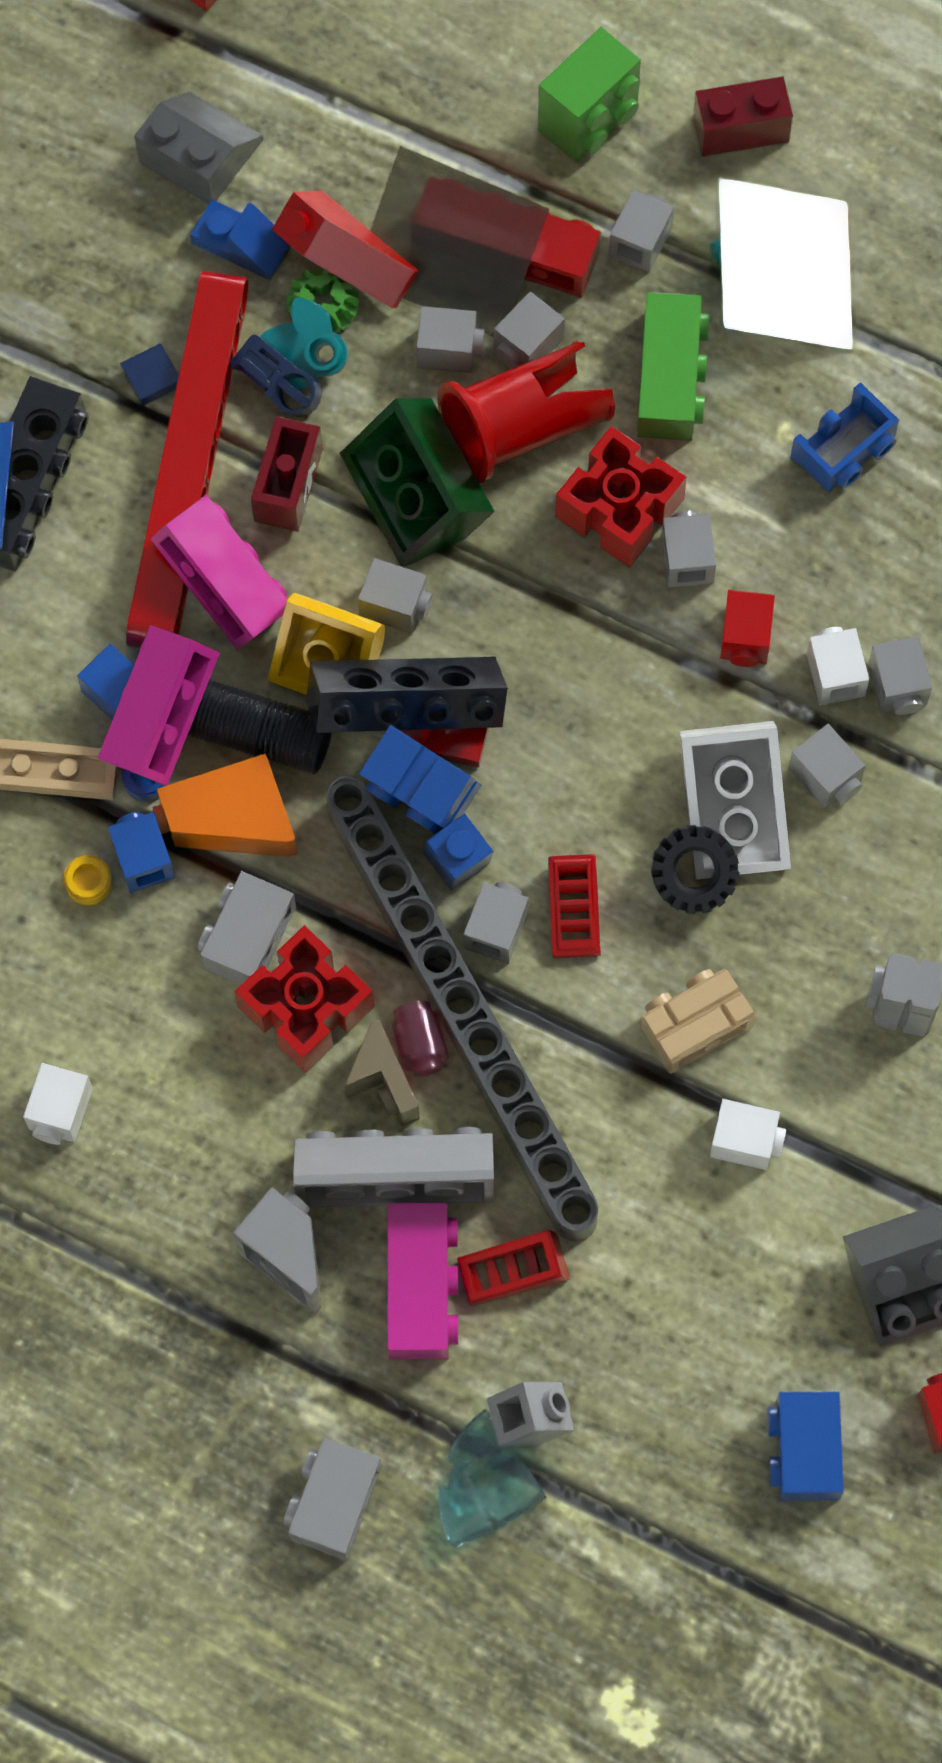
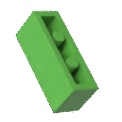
[637,292,709,441]

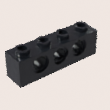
[0,376,89,571]
[306,657,508,733]

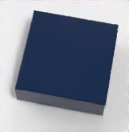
[120,343,179,406]

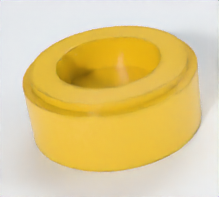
[64,855,113,906]

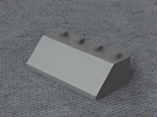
[293,1127,494,1208]

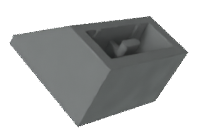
[843,1205,942,1347]

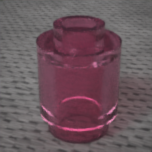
[391,1001,449,1077]

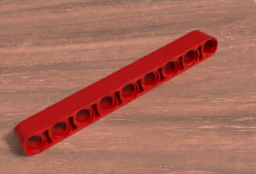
[126,271,249,648]

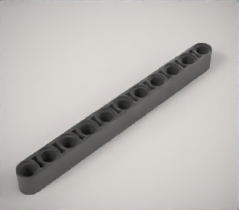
[326,776,598,1242]

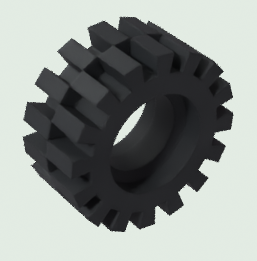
[651,825,740,914]

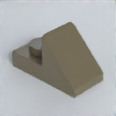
[345,1020,420,1126]

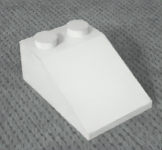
[679,721,791,879]

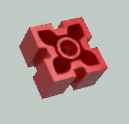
[555,426,687,568]
[234,925,375,1073]

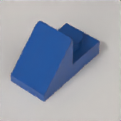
[190,199,291,281]

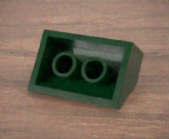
[340,398,495,567]

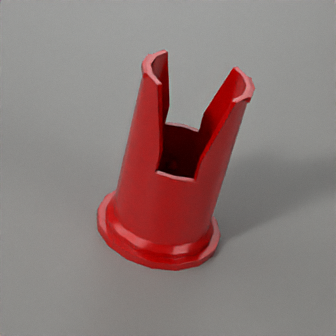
[437,340,615,483]

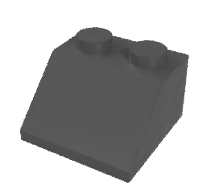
[134,92,263,204]

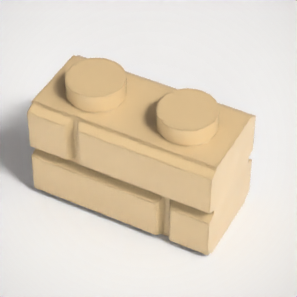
[640,968,756,1074]

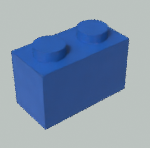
[767,1391,844,1501]

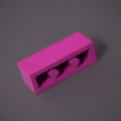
[151,495,288,651]
[98,625,220,786]
[388,1203,458,1360]

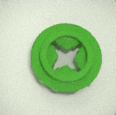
[286,268,359,333]

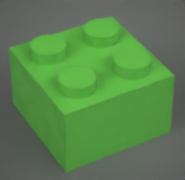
[538,27,641,163]

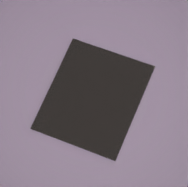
[370,146,550,337]
[719,179,852,350]

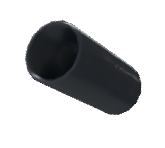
[187,679,332,775]

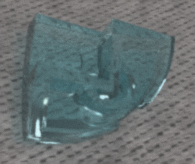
[439,1409,547,1548]

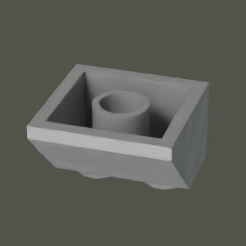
[233,1187,322,1315]

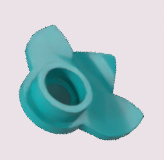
[261,298,348,390]

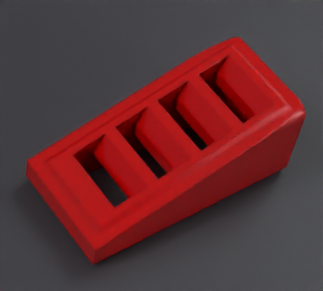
[548,854,601,959]
[457,1229,569,1306]

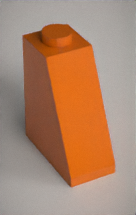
[152,754,298,857]

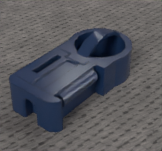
[231,335,322,417]

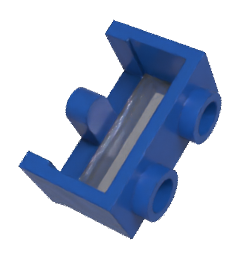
[790,382,899,493]

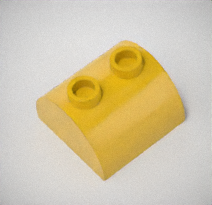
[267,593,385,695]

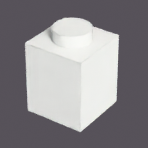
[806,627,869,706]
[23,1063,93,1145]
[710,1099,786,1170]

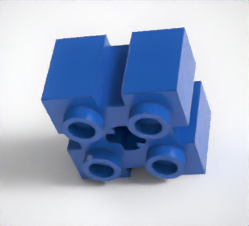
[359,725,482,834]

